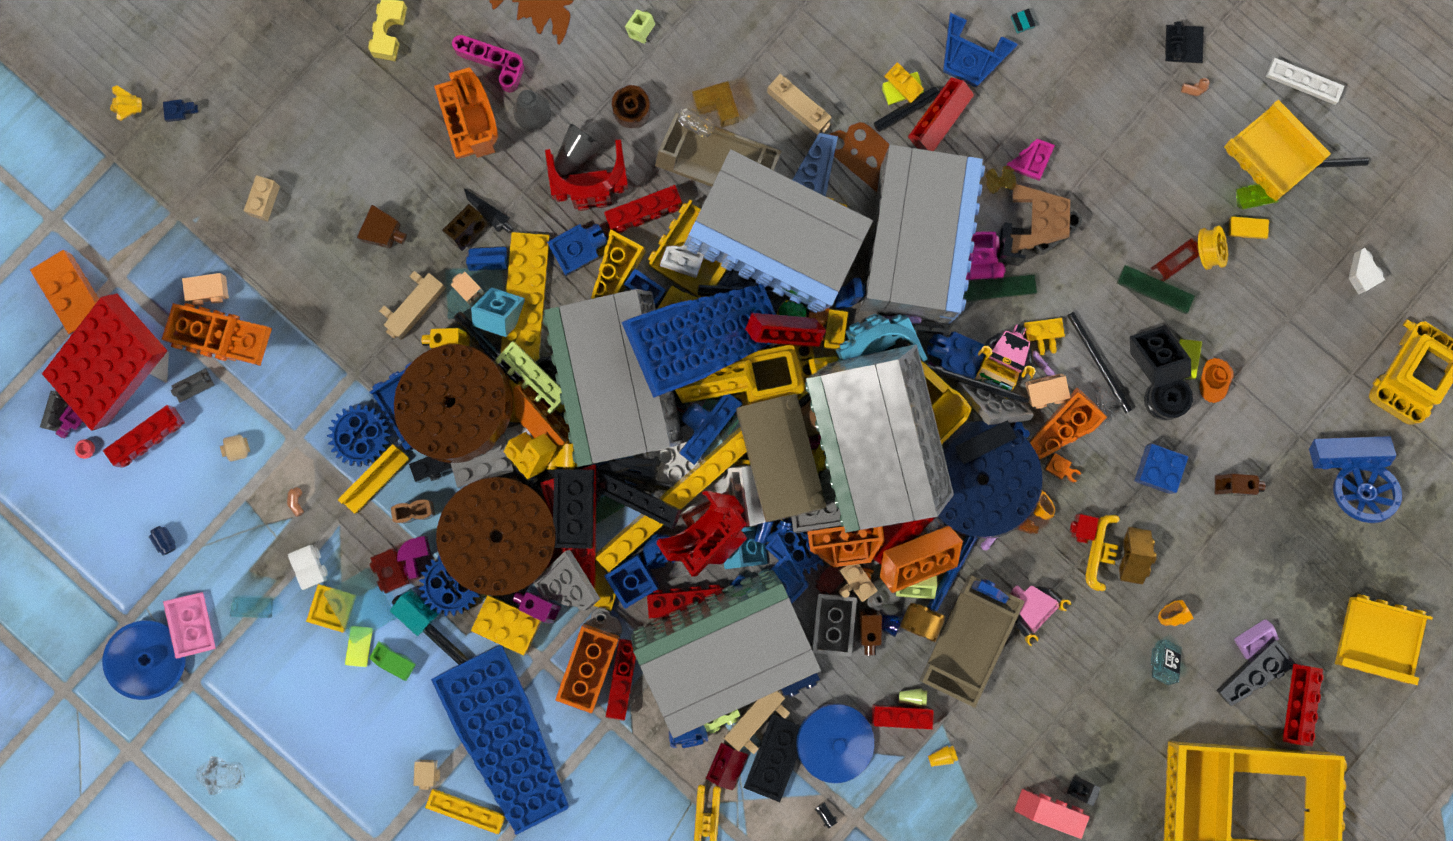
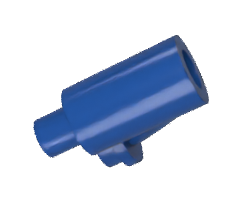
[754,519,792,544]

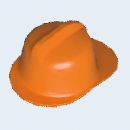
[1199,358,1234,403]

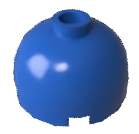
[642,534,676,569]
[669,725,708,748]

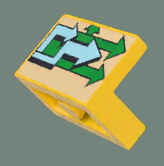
[975,357,1019,399]

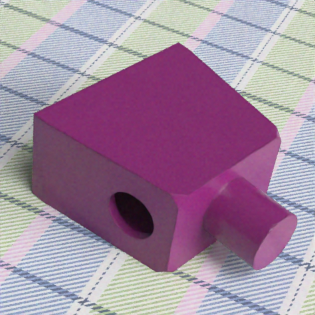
[513,591,562,624]

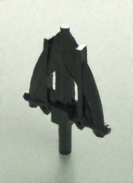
[598,456,673,495]

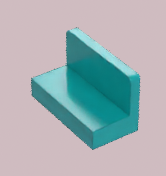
[390,588,439,636]

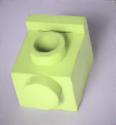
[625,9,655,44]

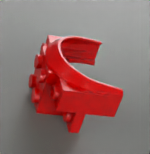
[545,140,628,211]
[657,491,747,577]

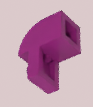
[397,536,431,579]

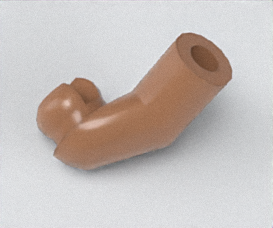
[1181,78,1210,96]
[287,487,304,517]

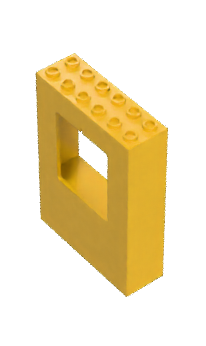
[1164,741,1347,841]

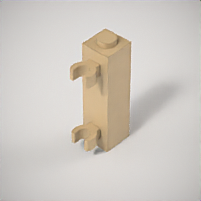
[767,74,832,135]
[379,271,446,340]
[724,689,790,754]

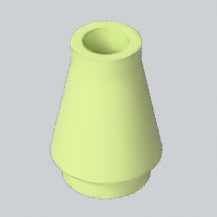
[899,688,927,708]

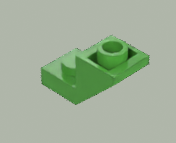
[369,641,416,681]

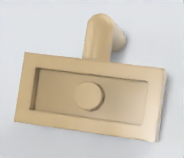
[839,564,878,602]

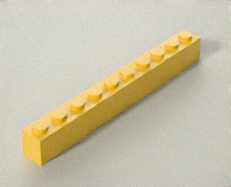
[595,427,747,573]

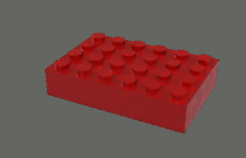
[42,293,168,431]

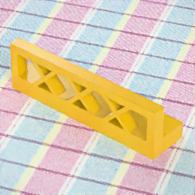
[675,360,754,403]
[338,444,410,514]

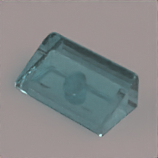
[230,597,273,618]

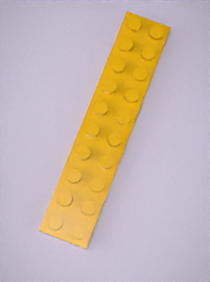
[501,232,550,423]

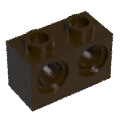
[442,204,488,251]

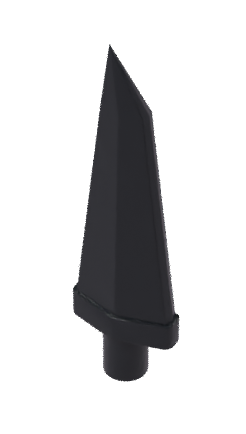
[463,187,514,234]

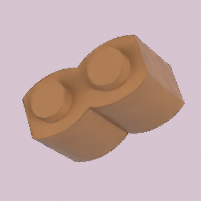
[391,500,435,524]

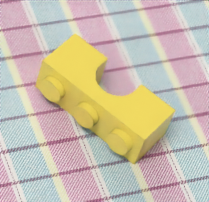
[368,0,407,61]

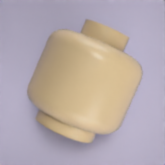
[220,434,250,462]

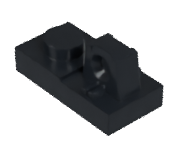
[1067,775,1101,806]

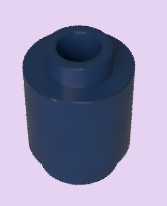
[149,526,176,556]

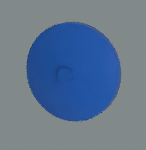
[102,621,186,700]
[797,704,874,783]

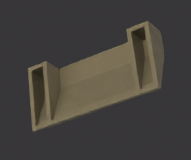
[655,113,782,187]
[736,394,827,523]
[919,576,1025,708]

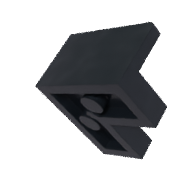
[997,222,1026,266]

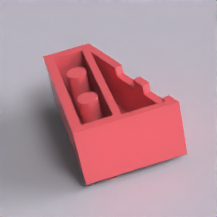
[1014,789,1089,839]

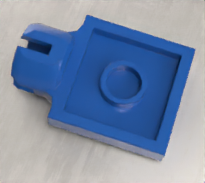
[547,224,608,276]
[927,332,984,379]

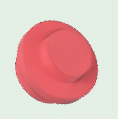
[75,439,95,459]

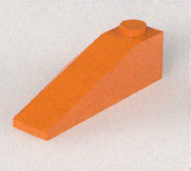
[1029,388,1107,460]

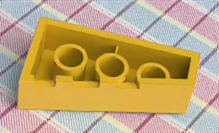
[591,229,646,299]

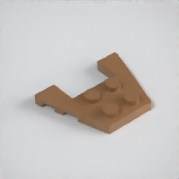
[1011,184,1070,253]

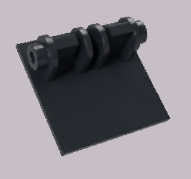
[1165,21,1204,63]

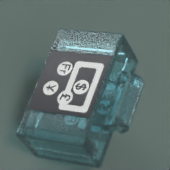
[1151,639,1182,686]

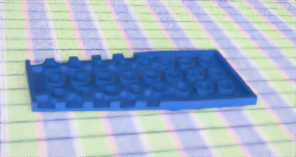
[622,284,776,398]
[431,645,569,835]

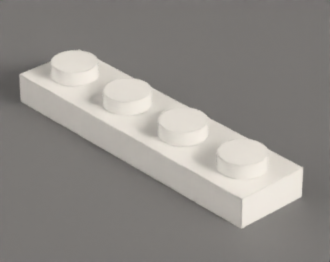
[1266,58,1344,105]

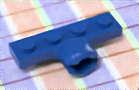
[679,394,742,465]

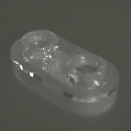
[678,108,715,137]

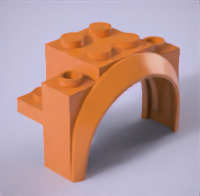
[434,67,498,159]

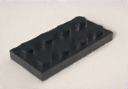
[553,469,594,549]
[743,714,801,802]

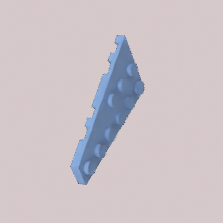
[792,133,838,197]

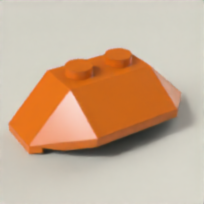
[513,385,570,445]
[807,526,884,567]

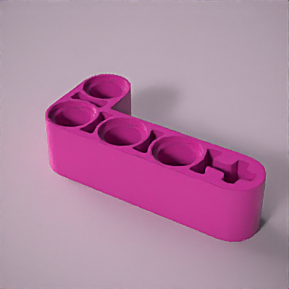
[452,35,524,93]

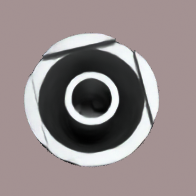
[513,90,551,130]
[554,123,602,178]

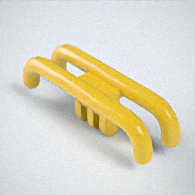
[1085,515,1120,591]
[694,784,721,841]

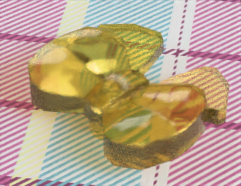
[986,165,1017,194]

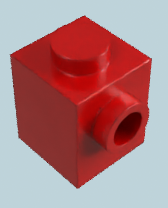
[1070,514,1099,544]

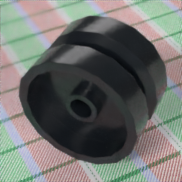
[1144,379,1193,420]

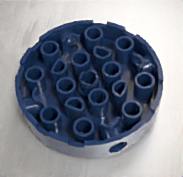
[938,421,1043,539]

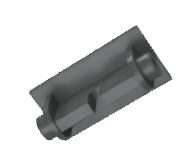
[912,321,949,341]
[171,368,214,403]
[40,390,67,432]

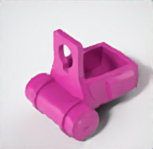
[966,232,1006,280]

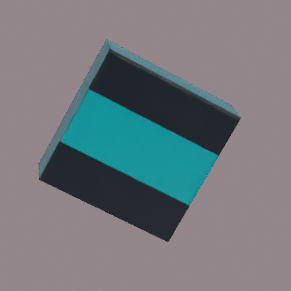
[1011,9,1036,34]

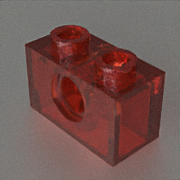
[370,549,410,594]

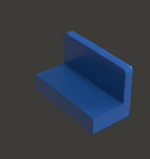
[466,247,507,271]

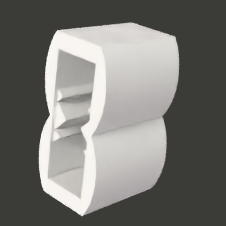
[288,545,328,590]

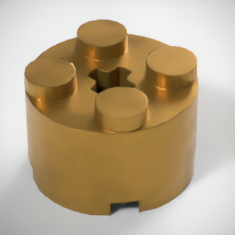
[900,602,945,642]

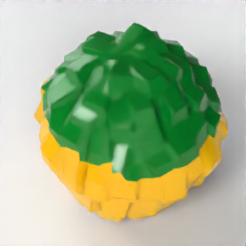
[777,300,807,317]

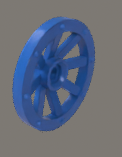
[1333,466,1402,523]

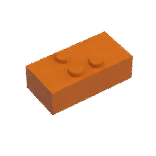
[30,250,99,335]
[880,526,963,593]
[555,623,620,713]

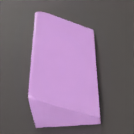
[1234,620,1279,659]

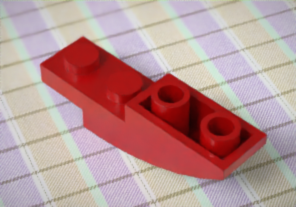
[605,638,636,721]

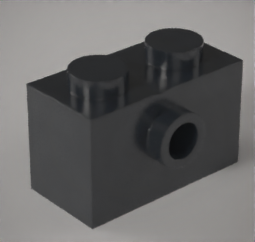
[409,457,453,483]

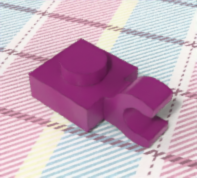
[55,406,83,439]

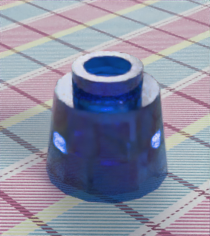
[882,615,903,637]

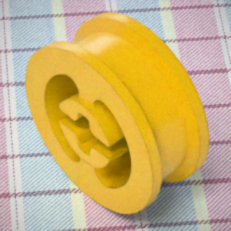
[1198,226,1228,270]

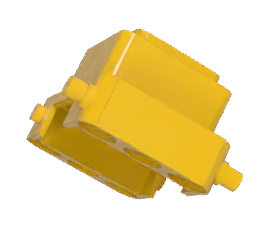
[1369,319,1453,425]
[721,344,815,417]

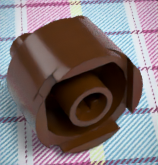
[612,85,650,128]

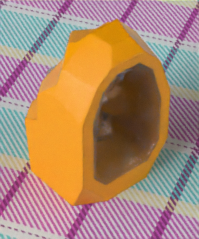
[1033,491,1055,520]
[1158,600,1194,626]

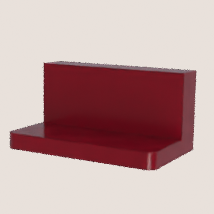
[705,743,748,790]

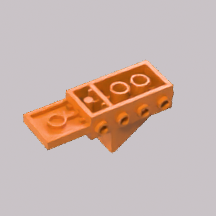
[161,303,272,366]

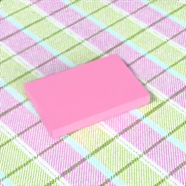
[163,592,216,659]

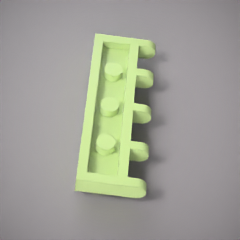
[495,341,562,414]

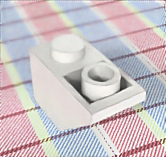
[1348,248,1385,295]

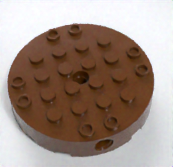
[394,344,513,463]
[436,477,555,596]

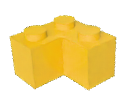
[503,432,557,479]

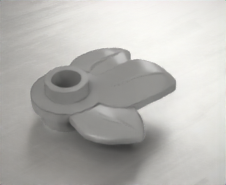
[867,578,901,615]
[584,607,622,634]

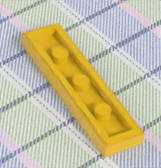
[425,788,505,835]

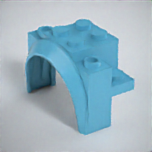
[836,314,928,362]

